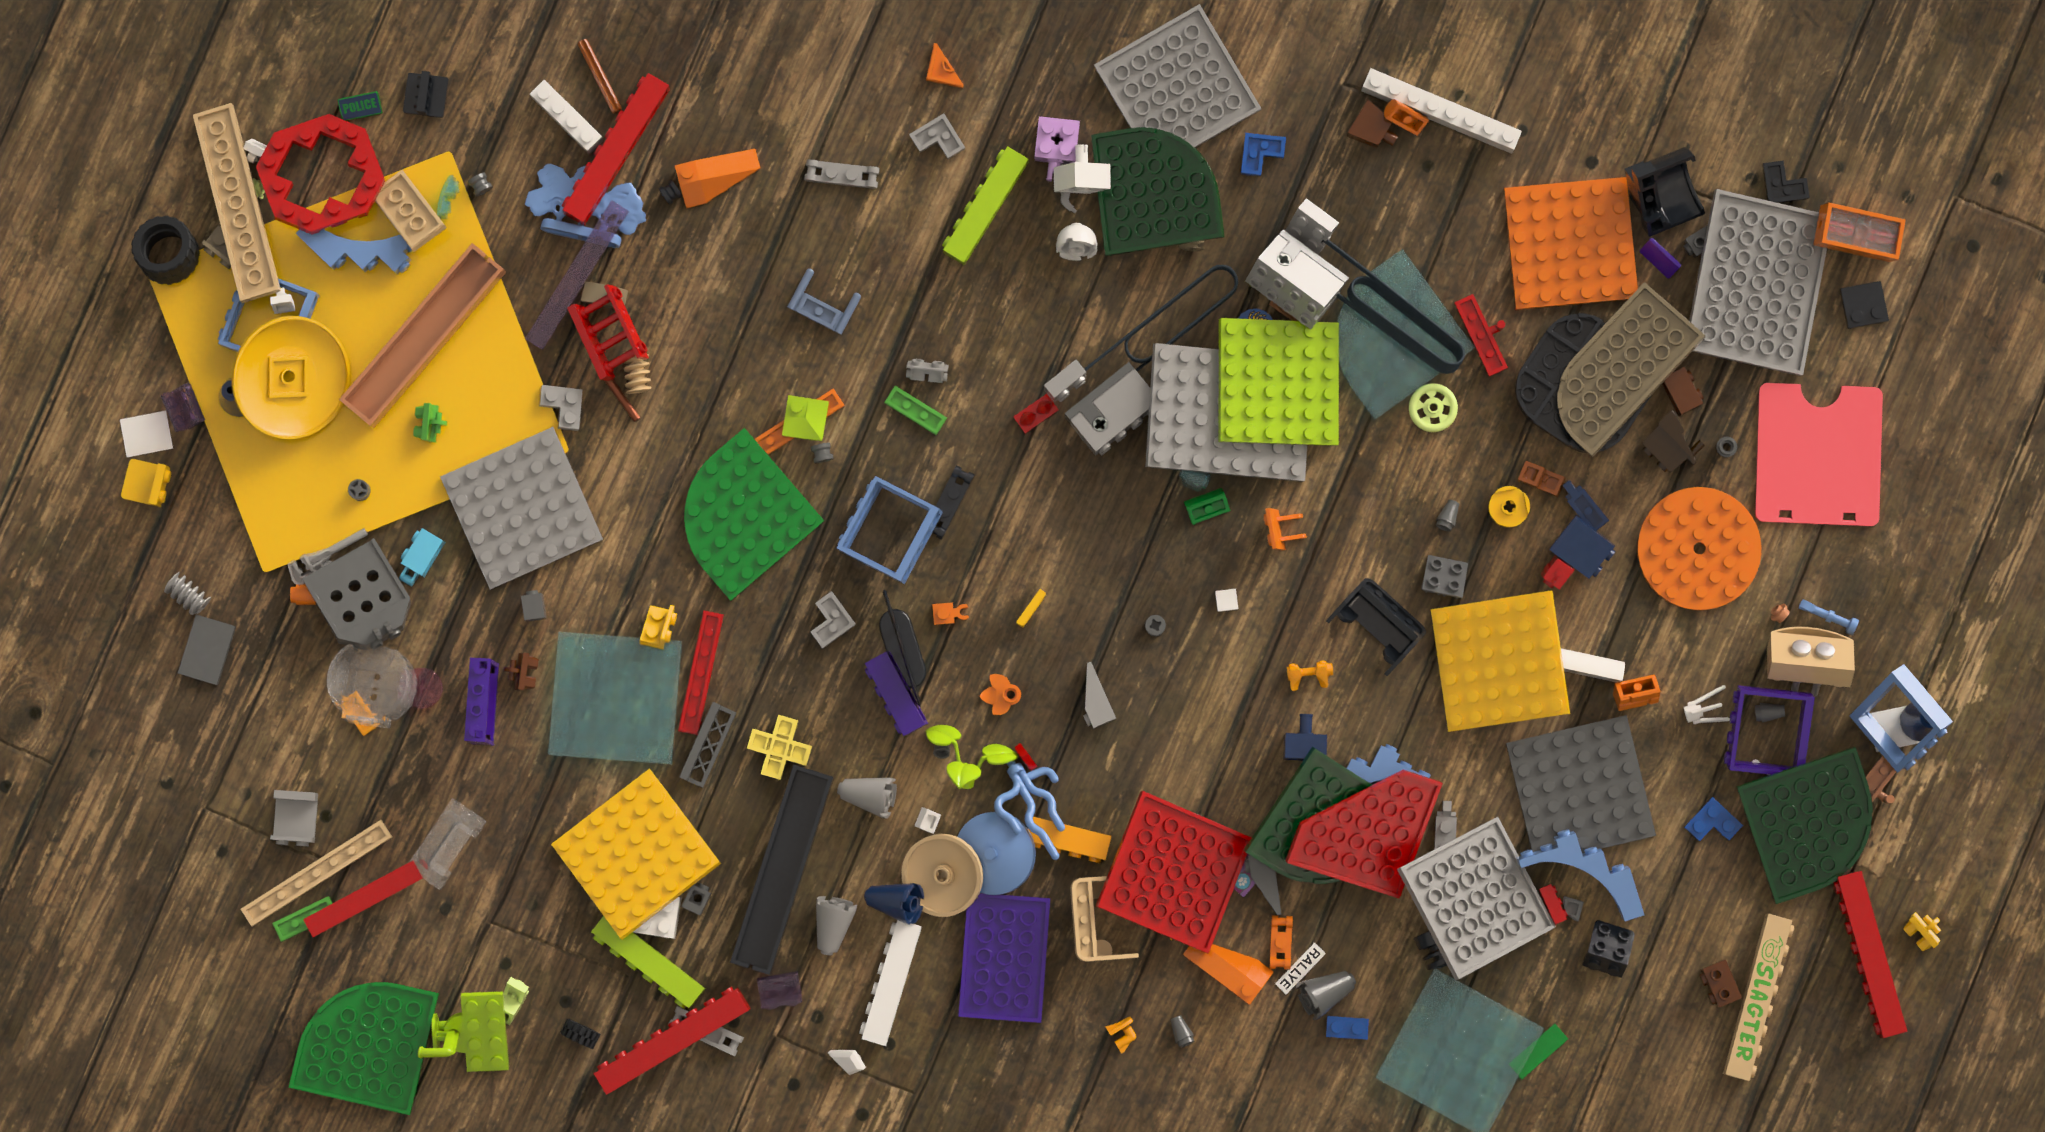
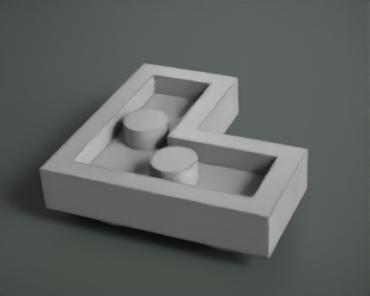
[909,113,965,159]
[539,385,583,431]
[811,591,856,649]

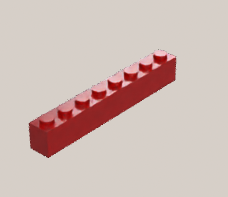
[562,73,670,226]
[1833,871,1908,1038]
[594,986,751,1095]

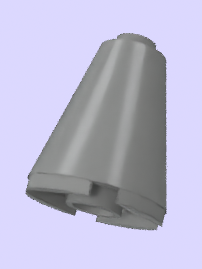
[837,778,897,819]
[816,896,857,955]

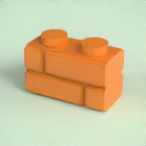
[1613,674,1660,711]

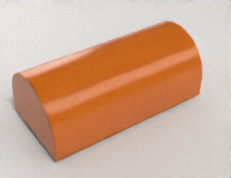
[1384,99,1429,136]

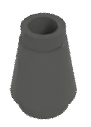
[1436,500,1460,532]
[1755,703,1785,723]
[1170,1015,1195,1048]

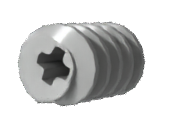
[164,572,211,615]

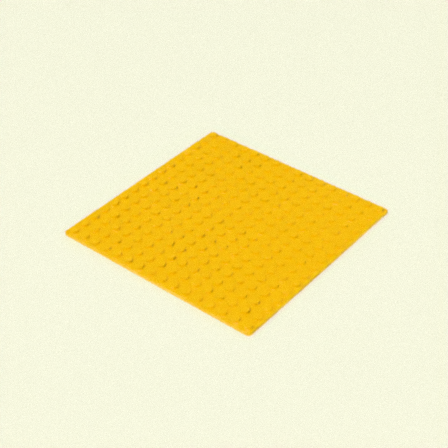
[149,152,569,572]

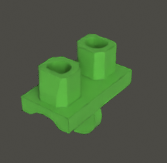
[413,403,447,442]

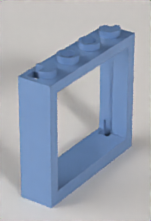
[217,278,319,352]
[837,476,943,584]
[1850,665,1953,773]

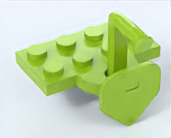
[418,991,509,1072]

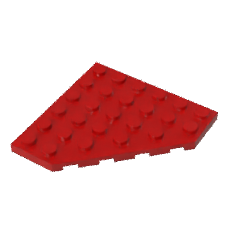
[1285,769,1443,899]

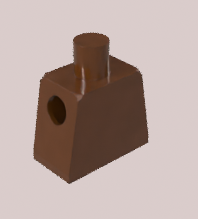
[1347,100,1398,148]

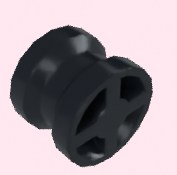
[658,179,683,205]

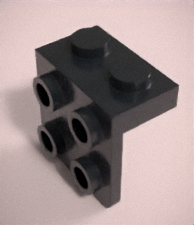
[1582,920,1635,978]

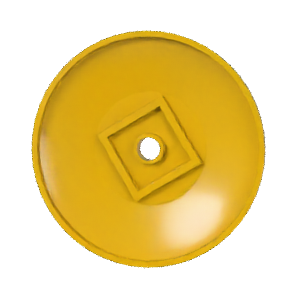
[232,316,350,439]

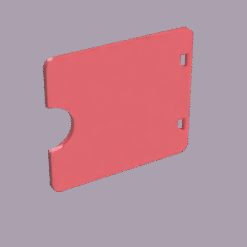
[1755,383,1883,526]

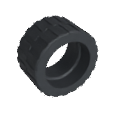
[131,216,200,285]

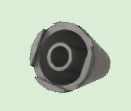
[1296,971,1356,1020]

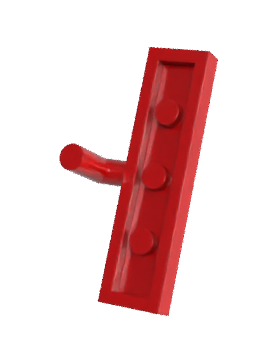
[1454,294,1508,377]

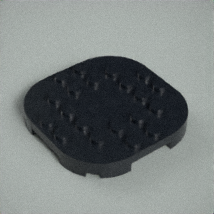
[1515,313,1652,453]

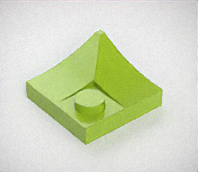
[782,395,829,441]

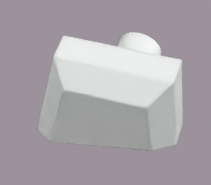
[828,1050,866,1075]

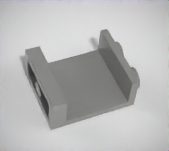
[270,790,318,846]

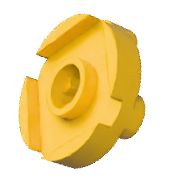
[1488,486,1530,528]

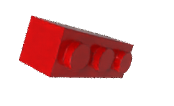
[1538,884,1568,925]

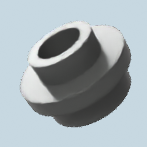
[1716,437,1737,457]

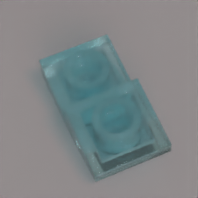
[437,175,459,219]

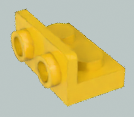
[639,605,677,650]

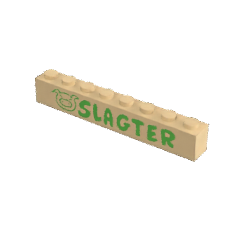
[1723,914,1794,1081]

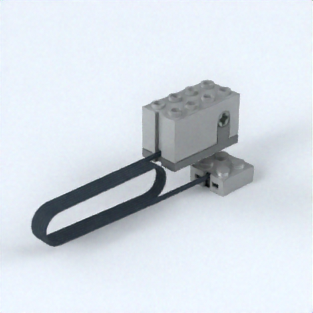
[1245,199,1465,374]
[1044,265,1238,456]

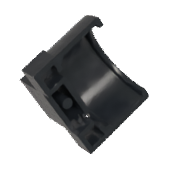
[1625,147,1705,237]

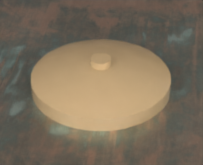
[901,834,983,917]

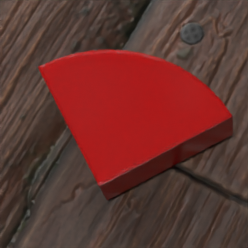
[1014,743,1037,771]

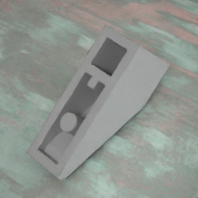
[1083,662,1116,729]

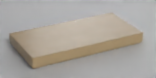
[375,170,447,252]

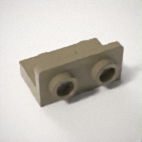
[202,225,231,269]

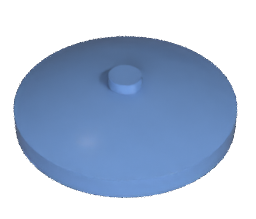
[957,812,1036,895]

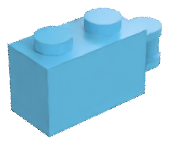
[399,528,446,587]

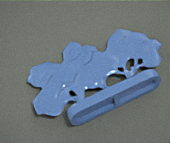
[525,164,646,248]

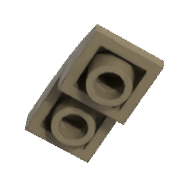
[581,281,628,309]

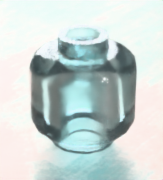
[1179,470,1211,492]

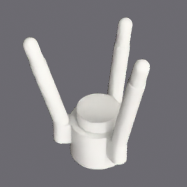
[1683,685,1730,724]

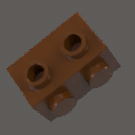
[1699,960,1742,1008]

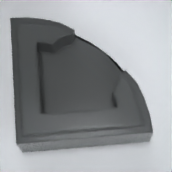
[1562,896,1584,922]

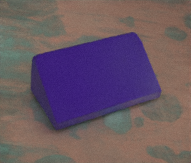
[1640,238,1681,279]

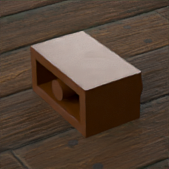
[1662,367,1704,416]

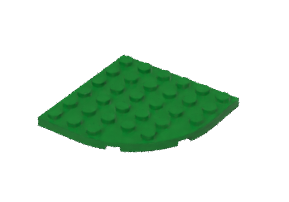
[684,428,824,601]
[289,982,439,1115]

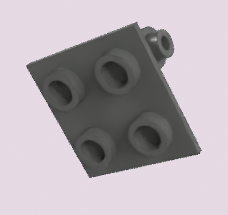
[1421,555,1468,599]

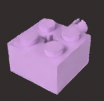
[1035,117,1080,182]

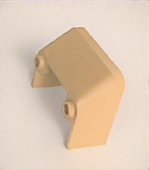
[1070,876,1139,962]

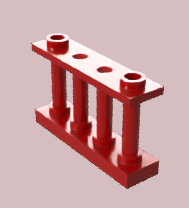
[567,284,649,381]

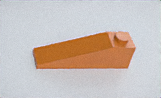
[675,149,760,208]
[1183,944,1273,1005]

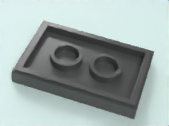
[178,614,236,685]

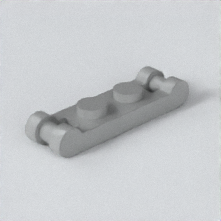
[804,159,880,189]
[668,1006,744,1056]

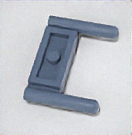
[787,269,861,335]

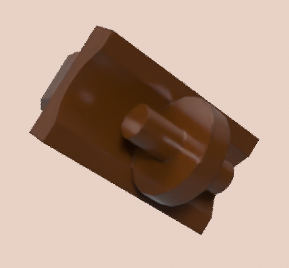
[503,653,539,691]

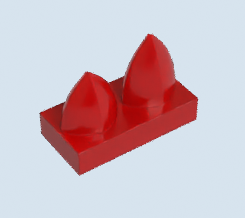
[1013,394,1059,434]

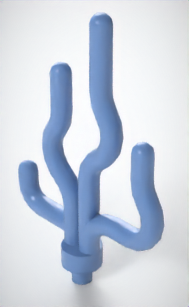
[994,761,1065,860]

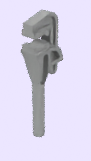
[288,528,368,585]

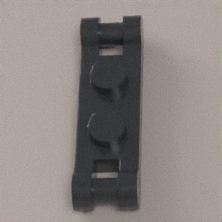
[932,465,975,540]

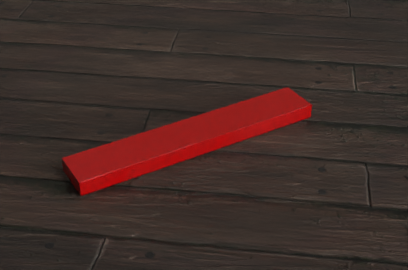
[678,610,724,735]
[303,860,423,937]

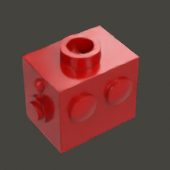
[1541,554,1574,590]

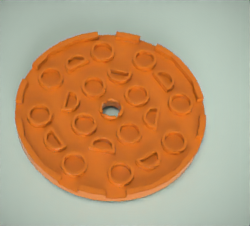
[1637,487,1761,611]

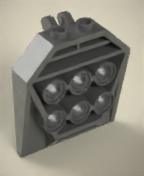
[302,538,411,650]

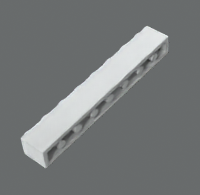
[1361,68,1522,154]

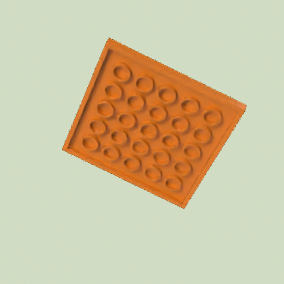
[1504,177,1638,310]

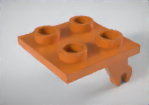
[1264,508,1307,551]

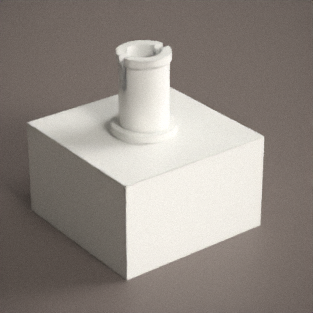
[1054,145,1111,194]

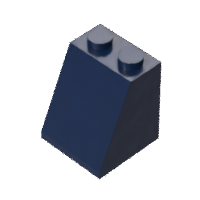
[1549,515,1616,578]

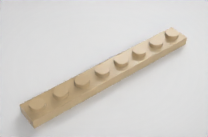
[241,820,393,927]

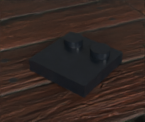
[1839,281,1889,329]

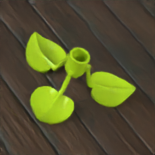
[925,725,1018,789]

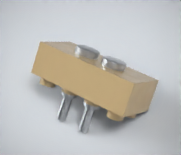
[1767,627,1855,696]

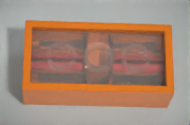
[1813,203,1906,262]

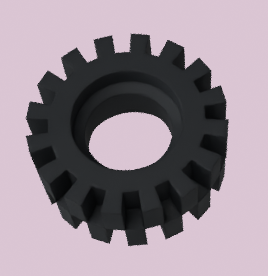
[560,1018,601,1049]

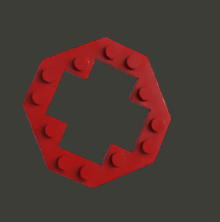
[256,114,385,235]

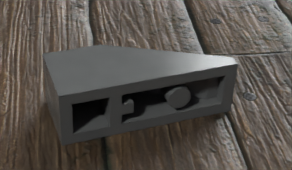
[1244,856,1281,915]

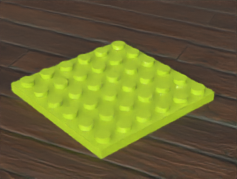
[1218,318,1339,446]

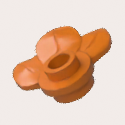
[980,674,1021,715]

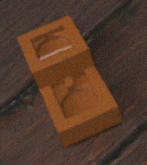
[1518,461,1566,497]

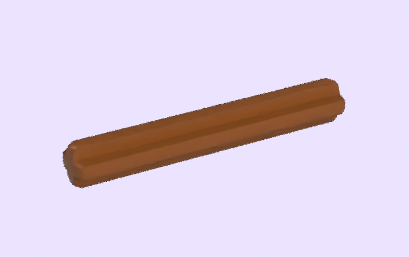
[578,39,622,114]

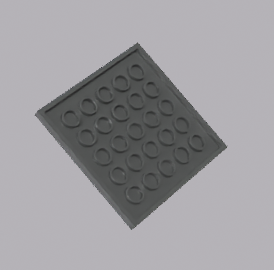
[1506,715,1656,864]

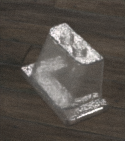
[409,798,487,890]

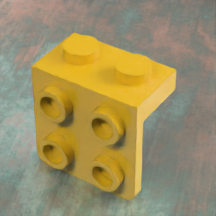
[121,459,171,507]

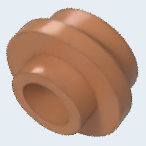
[1771,604,1790,623]

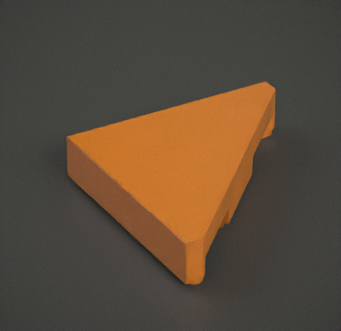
[926,43,964,88]

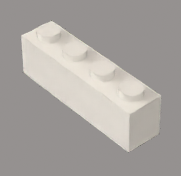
[530,80,604,155]

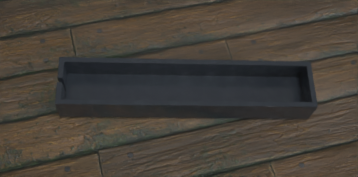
[730,765,834,975]

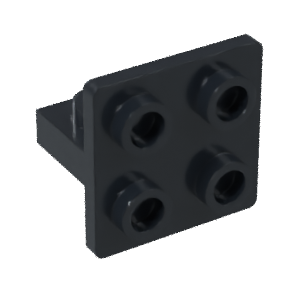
[403,71,449,118]

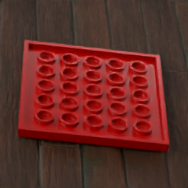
[1095,791,1252,954]

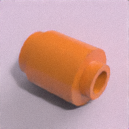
[290,585,316,605]

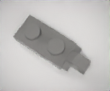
[1434,801,1457,850]

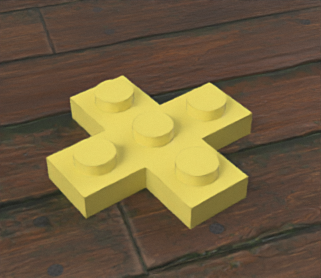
[747,715,812,780]

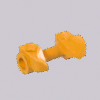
[1287,660,1333,691]

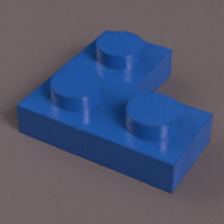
[1241,133,1286,176]
[1684,797,1743,841]

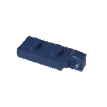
[1563,480,1609,531]

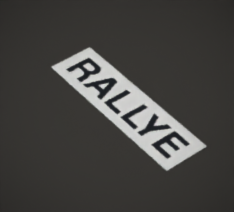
[1275,943,1326,994]

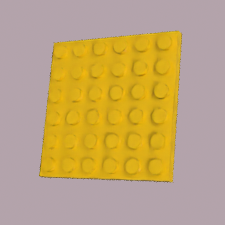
[1431,591,1570,732]
[551,768,721,940]

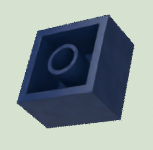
[1283,714,1327,761]

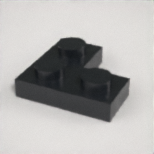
[1762,160,1810,203]

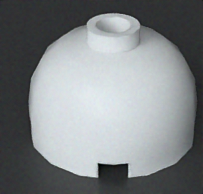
[1056,223,1097,261]

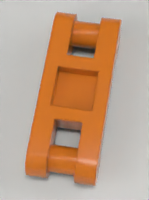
[1270,915,1293,970]

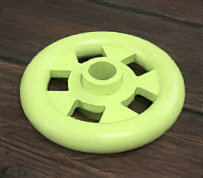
[1409,383,1458,432]

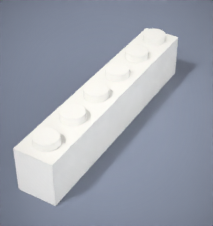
[859,920,922,1046]

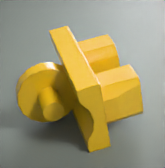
[1903,912,1941,951]

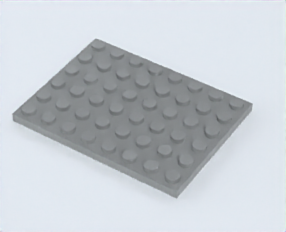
[1689,189,1827,376]
[1145,343,1307,482]

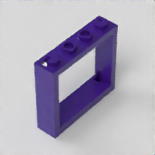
[464,658,499,746]
[1724,685,1815,775]

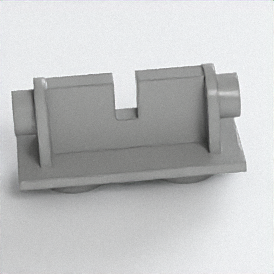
[906,359,949,383]

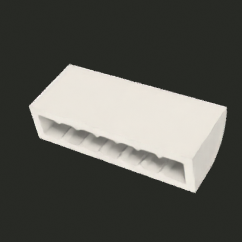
[1561,648,1625,682]

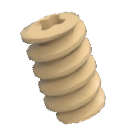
[623,351,651,394]

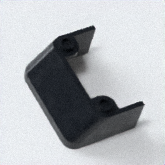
[1326,578,1426,676]

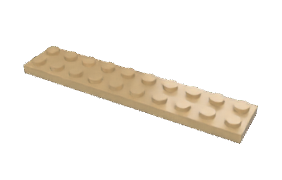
[193,103,281,303]

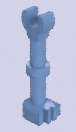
[1799,600,1859,636]

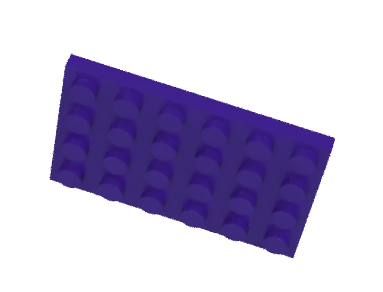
[958,893,1050,1023]

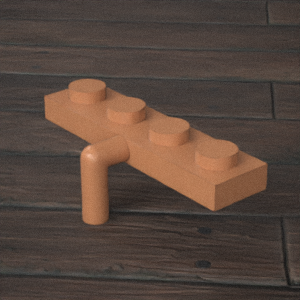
[1865,755,1896,804]

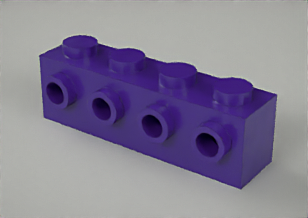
[865,651,928,736]

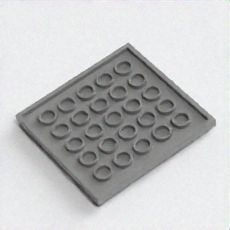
[1094,4,1261,148]
[440,427,603,589]
[1397,817,1556,981]

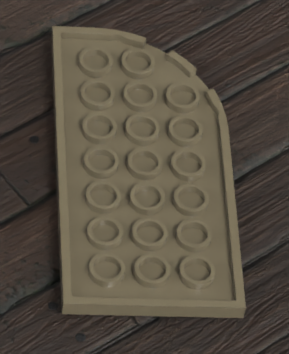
[1557,282,1706,457]

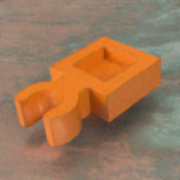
[932,602,969,625]

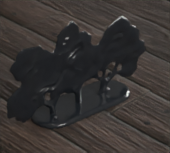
[879,589,926,707]

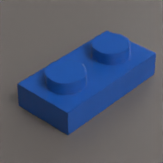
[1326,1016,1369,1040]

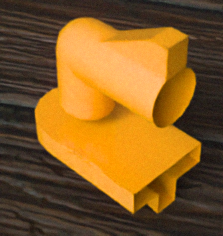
[1105,1017,1136,1054]

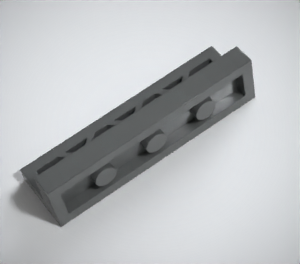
[680,702,737,788]

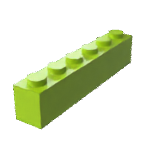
[942,146,1029,265]
[591,916,706,1009]

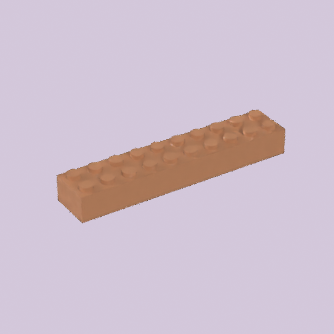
[339,243,506,429]

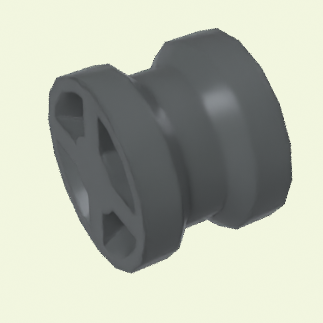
[467,172,493,197]
[810,443,834,464]
[348,479,371,501]
[1145,615,1166,637]

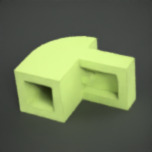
[503,977,529,1025]

